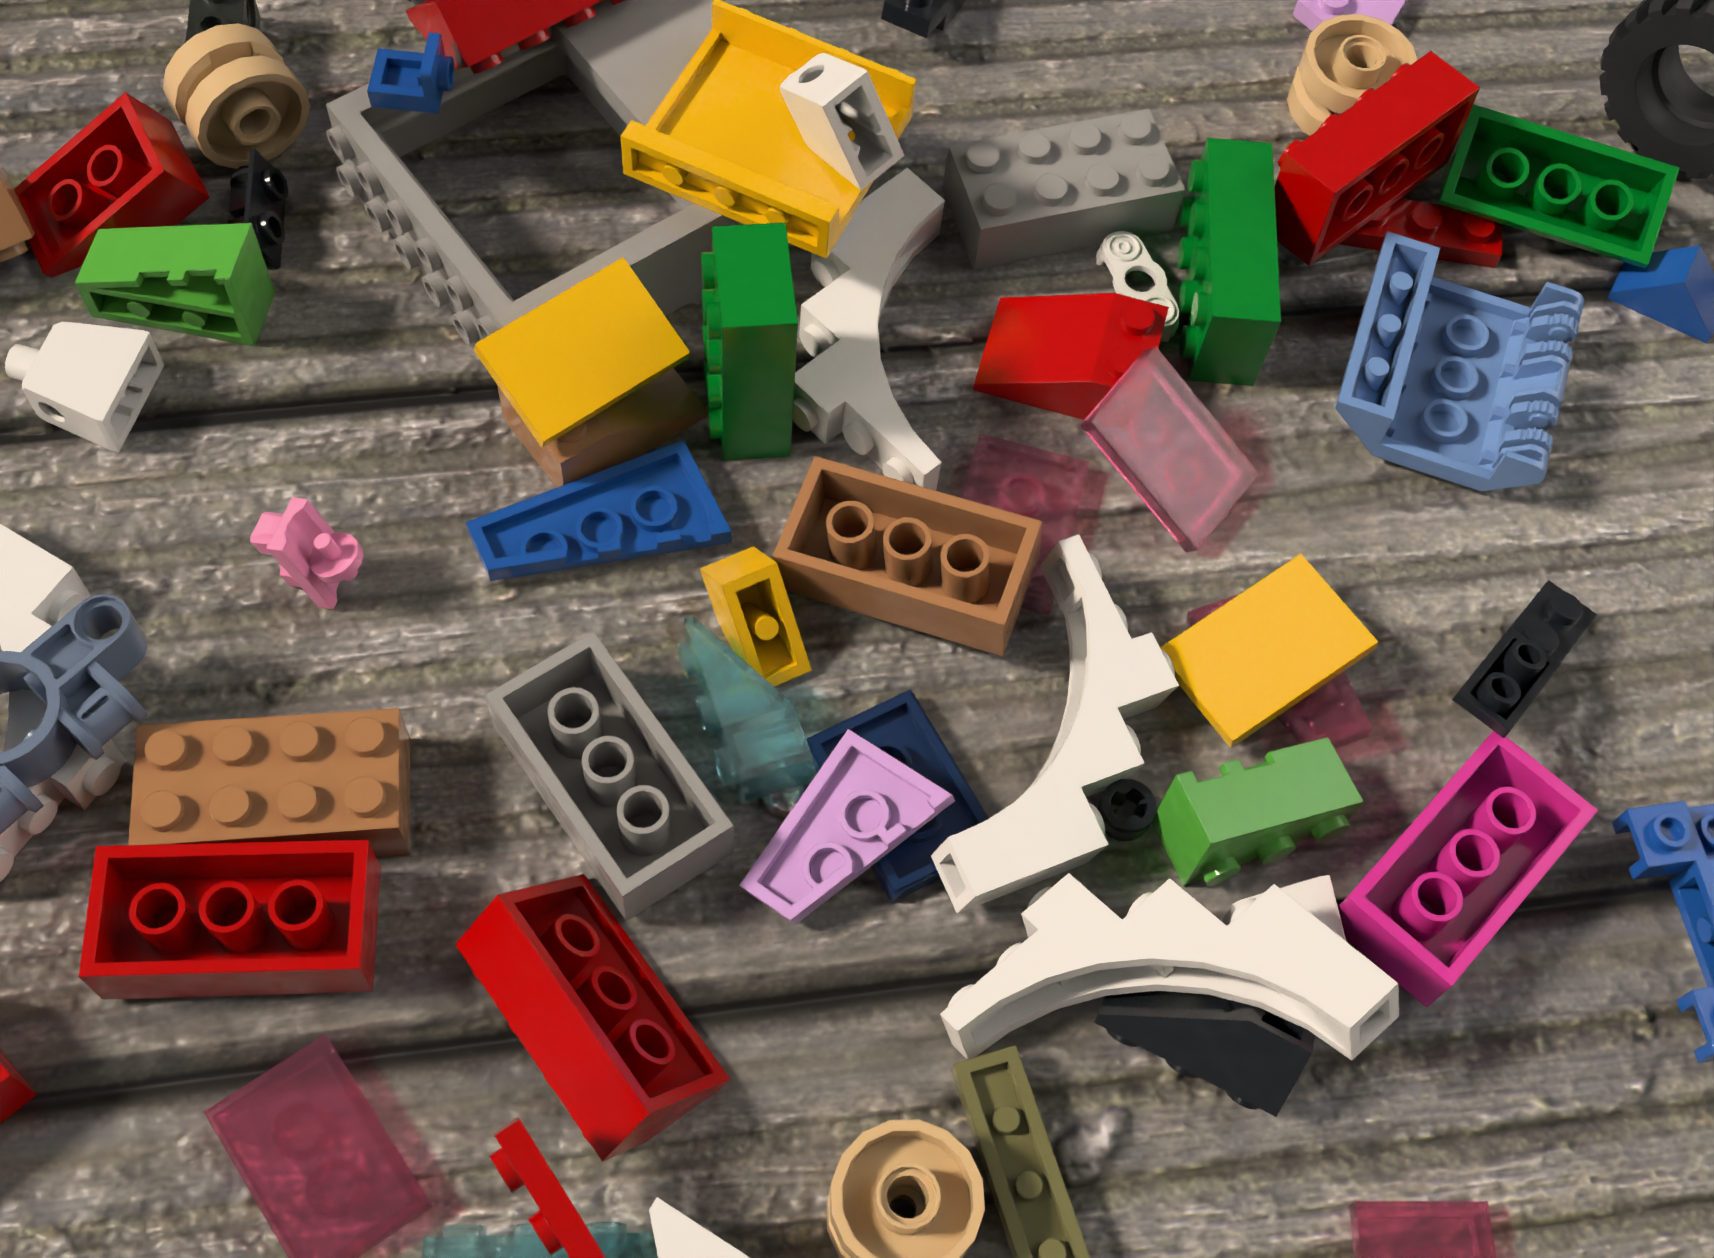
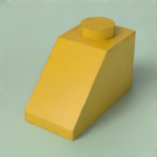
[699,546,812,694]

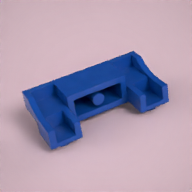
[1612,801,1714,1063]

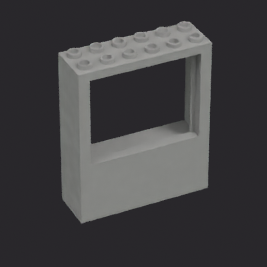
[326,0,792,345]

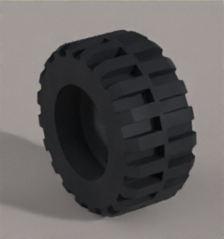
[1599,0,1714,179]

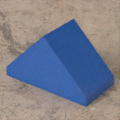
[1607,245,1714,343]

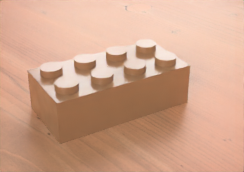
[772,456,1042,656]
[128,708,410,857]

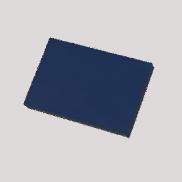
[803,689,989,903]

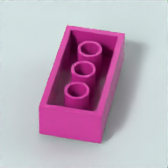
[1338,731,1598,1008]

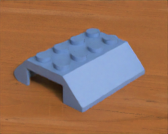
[1335,231,1585,491]

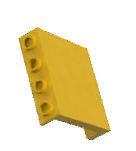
[620,0,917,259]

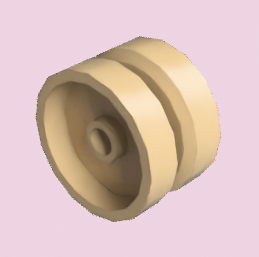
[1287,14,1417,136]
[163,23,310,169]
[826,1119,985,1258]

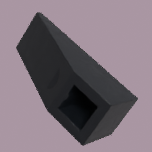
[1094,991,1315,1117]

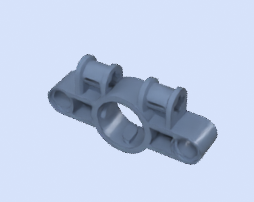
[0,594,148,835]

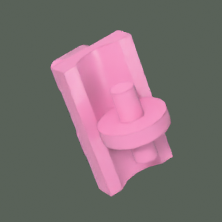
[250,497,364,609]

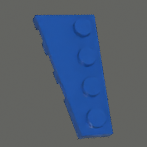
[466,440,732,581]

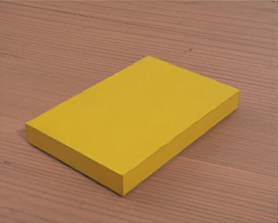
[474,257,690,448]
[1160,554,1378,748]

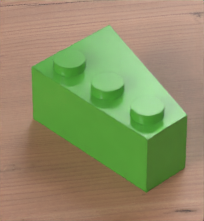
[75,223,275,346]
[1151,737,1364,887]

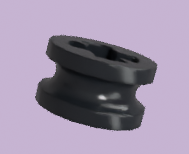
[1097,779,1157,841]

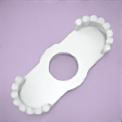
[1096,231,1179,344]

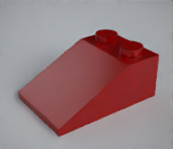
[15,92,210,278]
[973,293,1169,433]

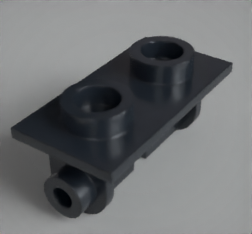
[228,149,288,269]

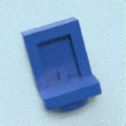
[367,32,455,114]

